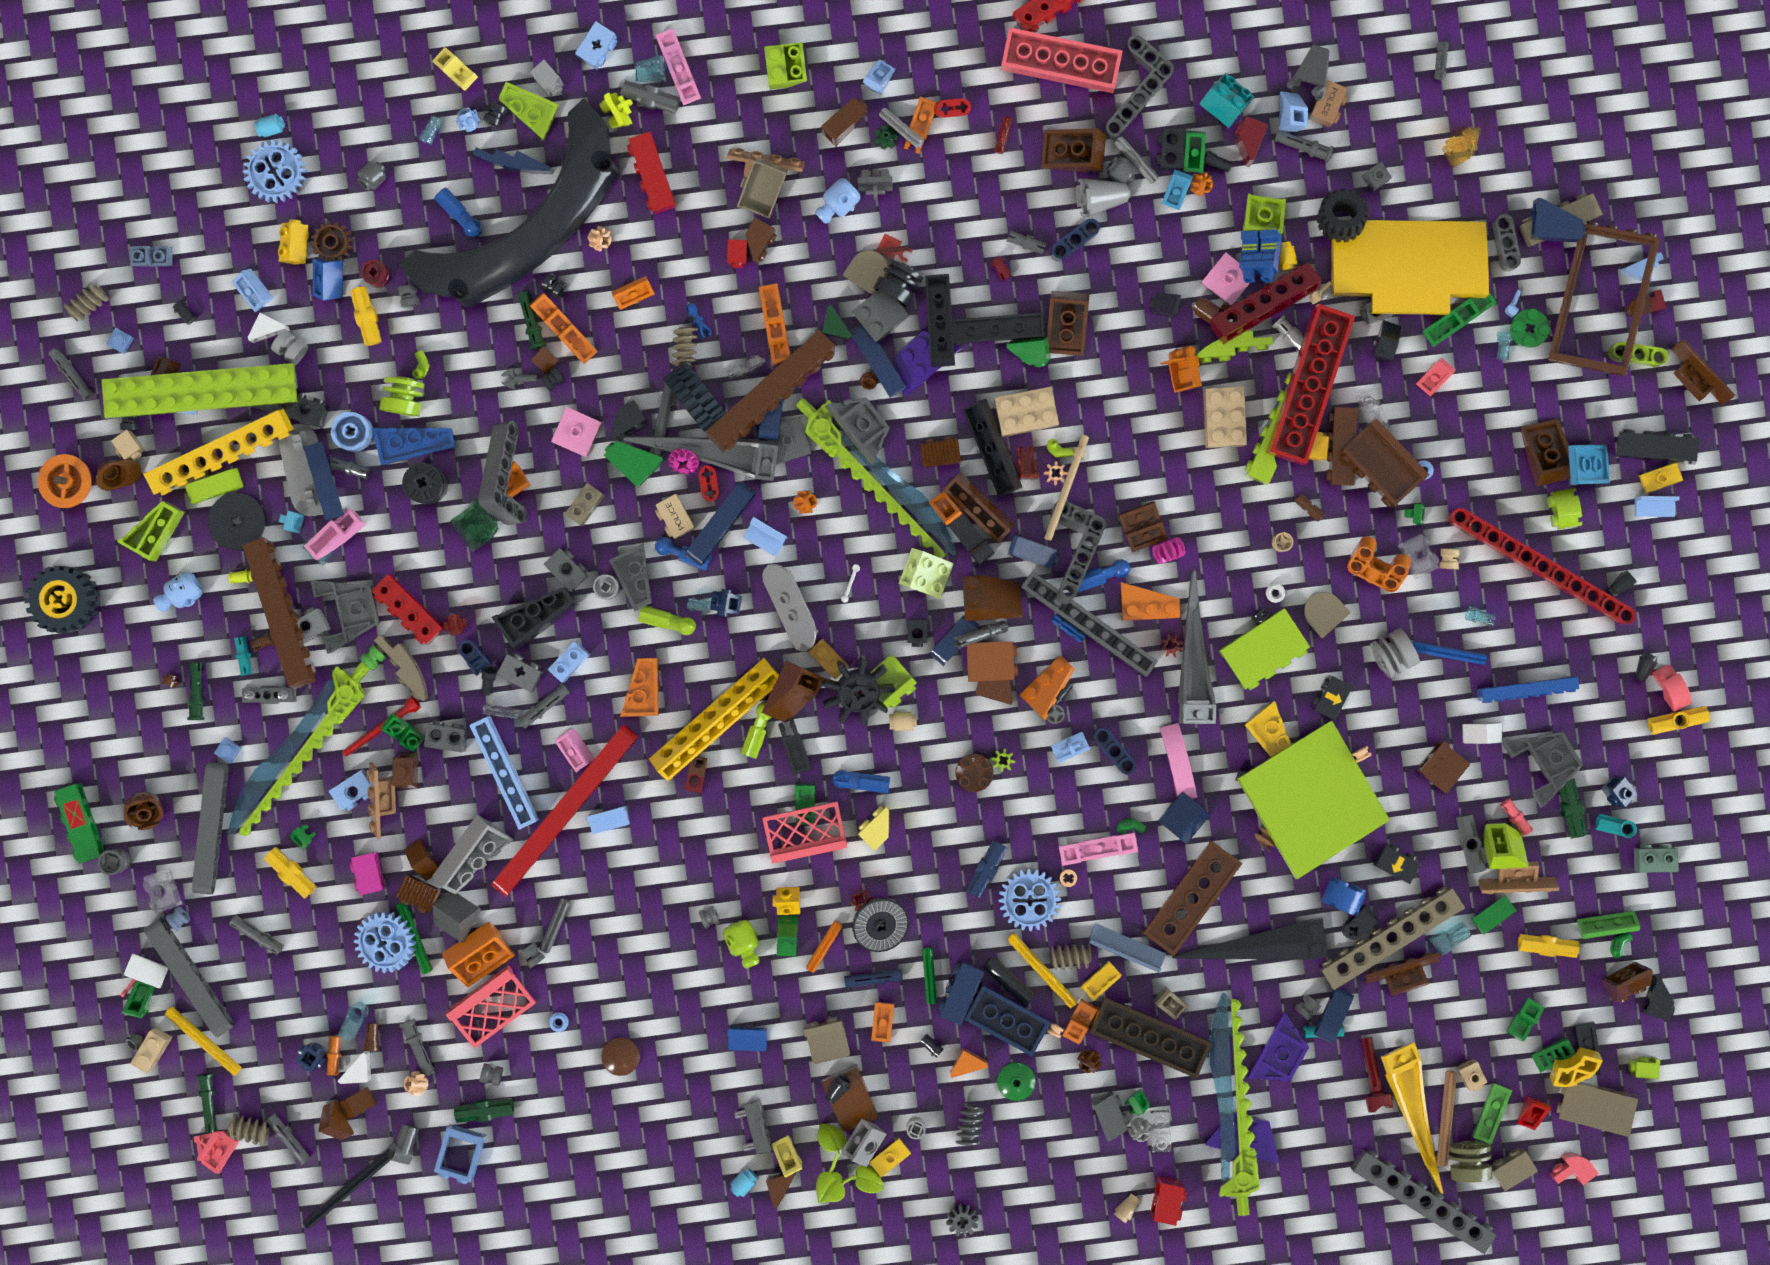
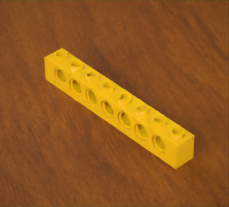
[144,409,294,495]
[649,658,779,781]

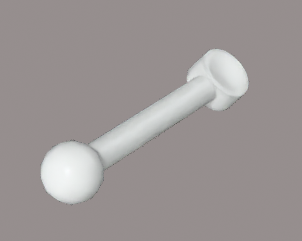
[841,565,860,603]

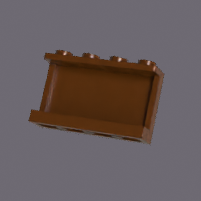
[1339,418,1430,508]

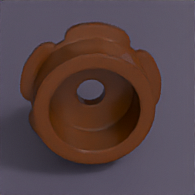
[860,372,879,390]
[161,673,179,688]

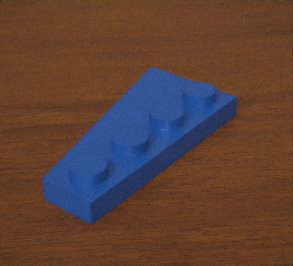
[372,428,456,466]

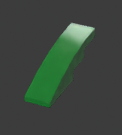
[1422,292,1497,347]

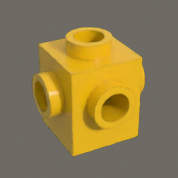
[773,887,800,915]

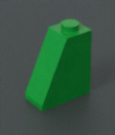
[604,441,665,488]

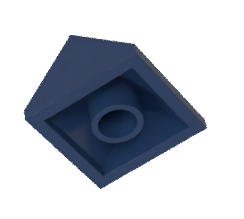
[1158,791,1211,844]

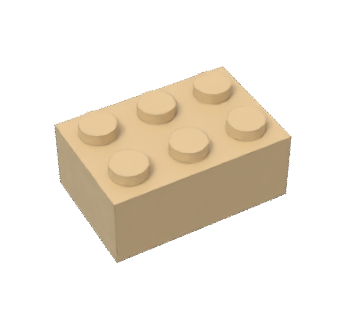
[994,387,1059,437]
[1203,387,1247,448]

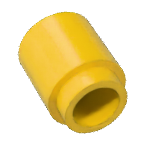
[1278,242,1297,271]

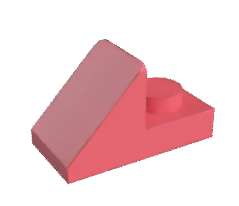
[1416,357,1456,396]

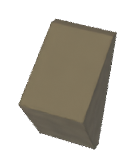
[1153,986,1188,1020]

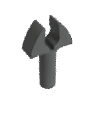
[501,368,538,390]

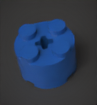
[1321,877,1366,916]

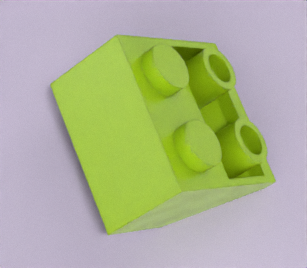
[764,42,807,90]
[1482,823,1529,869]

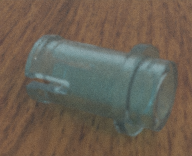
[687,597,711,613]

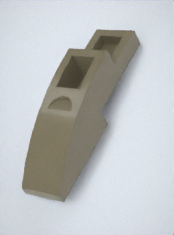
[374,635,428,701]

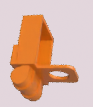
[1160,346,1202,393]

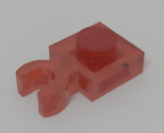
[876,234,913,263]
[1017,446,1039,480]

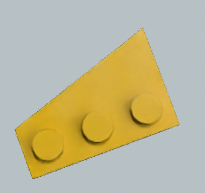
[1244,701,1291,758]

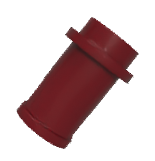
[991,256,1012,282]

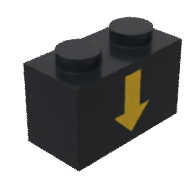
[1312,675,1353,721]
[1373,844,1421,884]

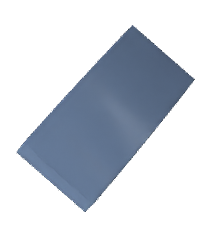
[130,246,172,267]

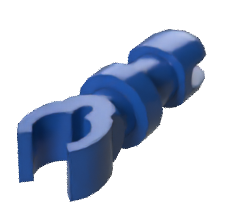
[686,303,711,340]

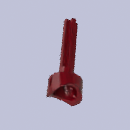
[1361,1037,1394,1113]

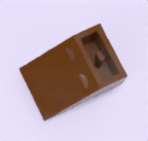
[762,660,824,723]

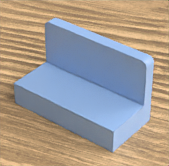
[1634,496,1679,517]
[743,517,787,556]
[586,806,630,834]

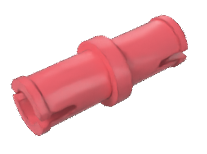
[1500,798,1533,836]

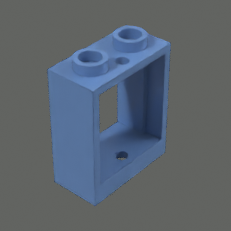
[434,1124,486,1184]

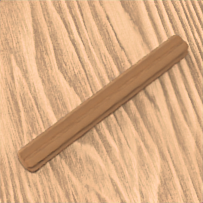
[1436,1071,1457,1167]

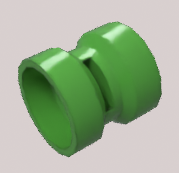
[360,644,387,671]

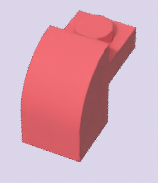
[1652,664,1691,712]
[1550,1153,1599,1185]

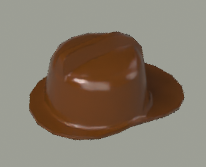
[96,459,141,491]

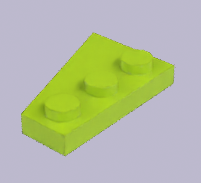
[498,82,559,141]

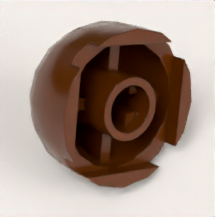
[123,791,163,830]

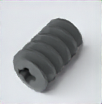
[955,1103,984,1146]

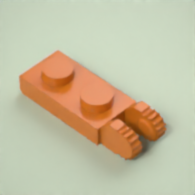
[904,96,937,153]

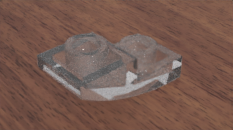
[727,355,766,379]
[1356,388,1389,428]
[1149,1110,1171,1152]

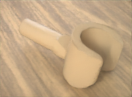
[1309,281,1332,304]

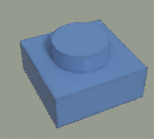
[106,328,134,354]
[214,737,242,764]

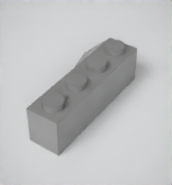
[432,815,514,894]

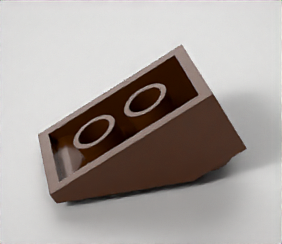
[1041,128,1106,173]
[1047,291,1090,356]
[1520,418,1571,487]
[962,575,1023,621]
[1601,962,1653,1003]
[821,1064,879,1132]

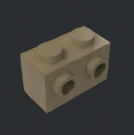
[1492,1148,1538,1191]

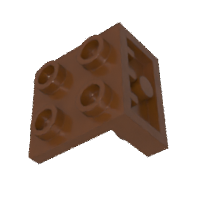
[1416,740,1470,793]

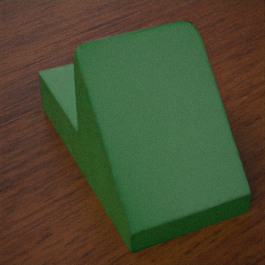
[122,980,156,1018]

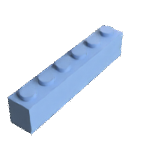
[470,716,539,829]

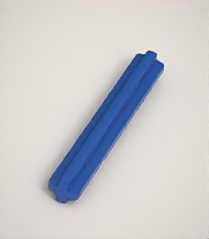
[1412,641,1487,665]

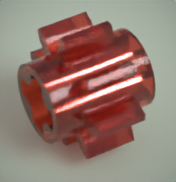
[443,614,467,636]
[1160,634,1184,657]
[849,889,874,911]

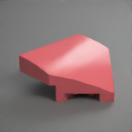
[194,1131,239,1174]

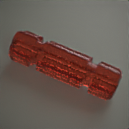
[994,116,1013,154]

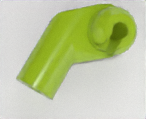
[412,350,430,379]
[1046,439,1073,458]

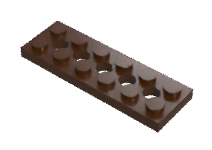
[1142,840,1243,956]

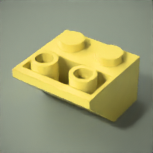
[858,805,889,851]

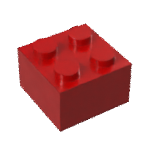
[1150,1175,1187,1226]

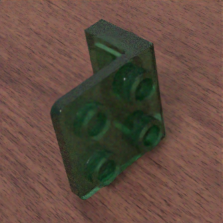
[450,498,499,552]

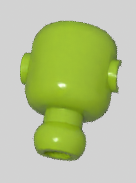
[723,920,760,969]

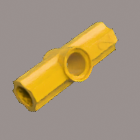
[350,286,382,346]
[1648,706,1710,735]
[264,847,317,899]
[1517,934,1580,958]

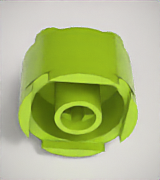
[1547,488,1582,530]

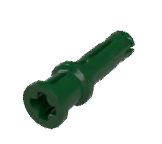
[517,291,547,350]
[187,663,205,720]
[196,1072,217,1133]

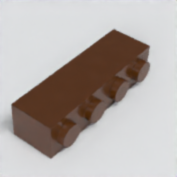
[1326,407,1358,486]
[943,472,1015,543]

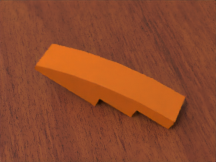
[759,284,790,366]
[529,293,598,364]

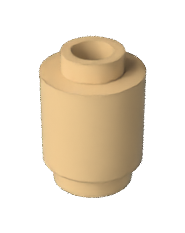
[889,711,917,731]

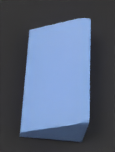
[232,269,273,312]

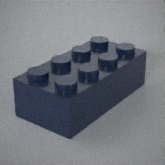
[964,983,1051,1057]

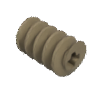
[64,283,109,322]
[672,327,698,368]
[1051,944,1091,970]
[227,1114,271,1146]

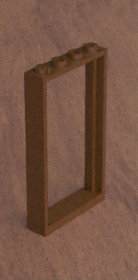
[1548,221,1660,377]

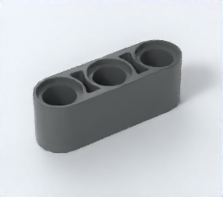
[1492,214,1521,272]

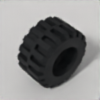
[1317,189,1369,243]

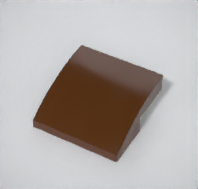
[1118,501,1168,552]

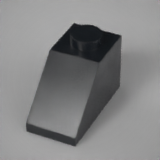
[1149,293,1182,319]
[1371,320,1402,363]
[1641,975,1675,1021]

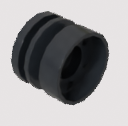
[873,259,924,308]
[402,463,448,505]

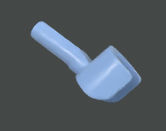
[1505,290,1521,318]

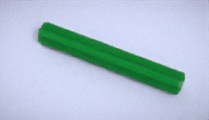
[396,902,433,974]

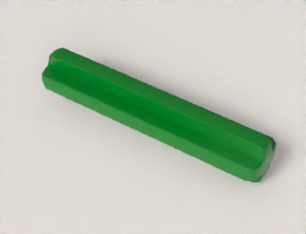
[922,947,937,1005]

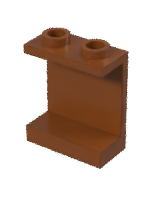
[966,641,1018,682]

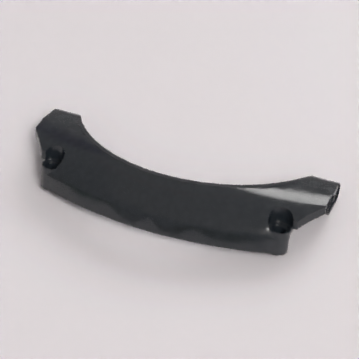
[398,98,619,308]

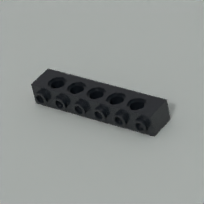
[250,393,329,428]

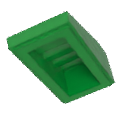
[1531,1037,1576,1073]

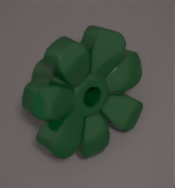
[874,125,898,150]

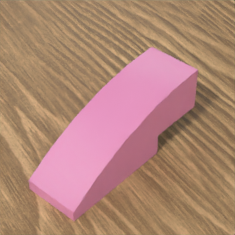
[304,508,366,560]

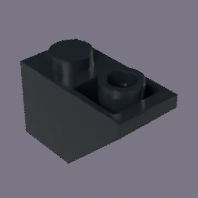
[611,400,647,442]

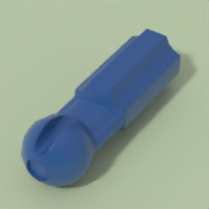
[434,187,482,238]
[655,537,712,571]
[1073,559,1130,592]
[833,770,890,793]

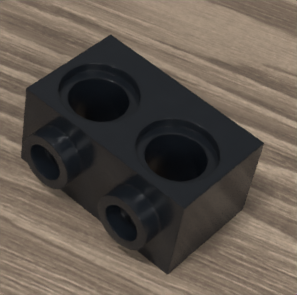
[1156,128,1186,171]

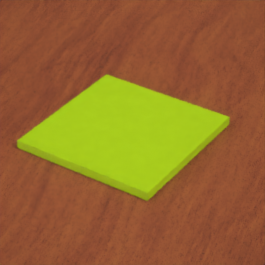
[1237,721,1390,879]

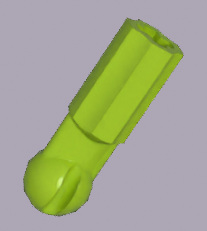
[638,606,696,635]
[741,702,772,759]

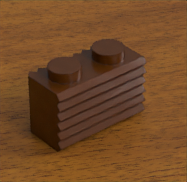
[920,436,961,468]
[396,874,443,914]

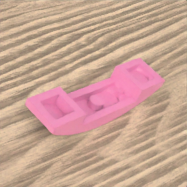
[655,28,701,105]
[1160,723,1197,799]
[1059,833,1138,866]

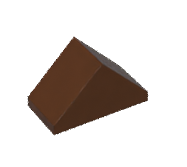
[404,839,439,881]
[338,1087,377,1120]
[318,1100,354,1140]
[766,1172,796,1209]

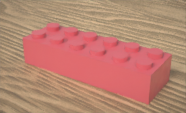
[1001,27,1123,93]

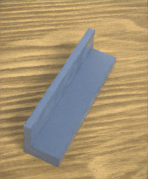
[1088,923,1166,973]

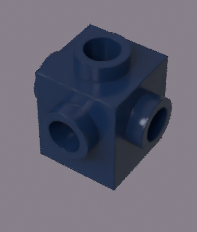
[710,588,742,617]
[1601,776,1637,807]
[295,1042,327,1072]

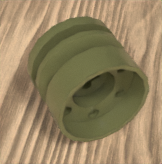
[1449,1141,1492,1183]

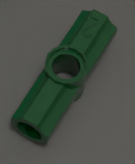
[1559,778,1587,839]
[454,1098,514,1123]

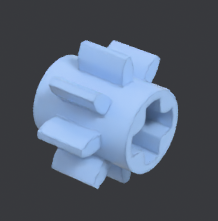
[456,107,480,132]

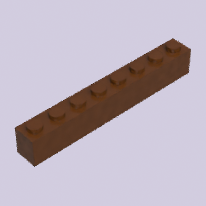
[706,330,835,452]
[242,537,316,689]

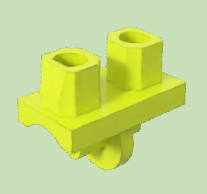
[599,93,633,129]

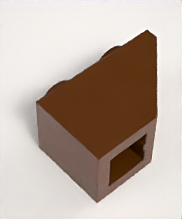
[746,218,777,265]

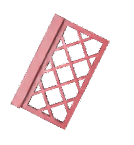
[762,801,847,864]
[446,965,536,1048]

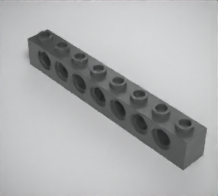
[1020,571,1158,677]
[1350,1149,1497,1255]

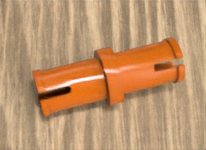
[326,1036,342,1075]

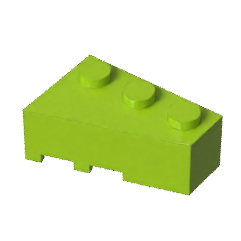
[117,501,185,562]

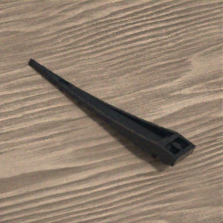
[1172,918,1328,960]

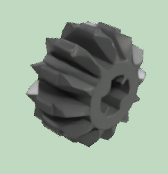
[946,1204,979,1238]

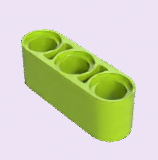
[1608,342,1668,367]
[185,468,244,504]

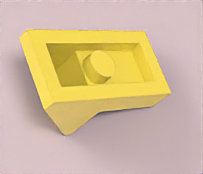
[771,1136,802,1177]

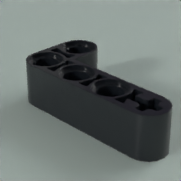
[948,495,995,565]

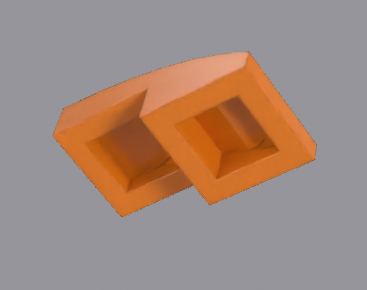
[1062,999,1098,1045]

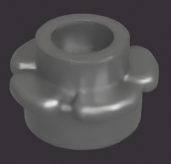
[126,1034,144,1052]

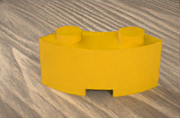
[1550,1047,1603,1087]

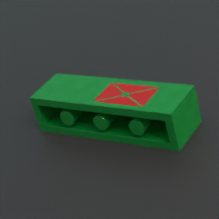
[54,783,105,864]

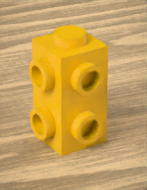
[278,220,309,264]

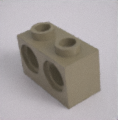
[565,483,605,526]

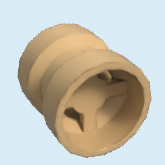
[1272,532,1293,552]
[1439,549,1460,570]

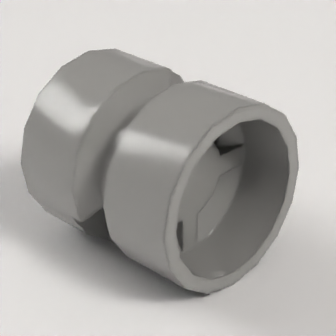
[271,330,308,365]
[593,575,621,600]

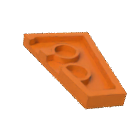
[1120,582,1180,621]

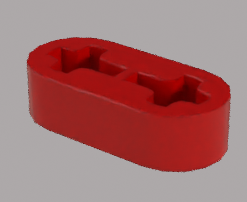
[934,98,971,118]
[699,465,720,502]

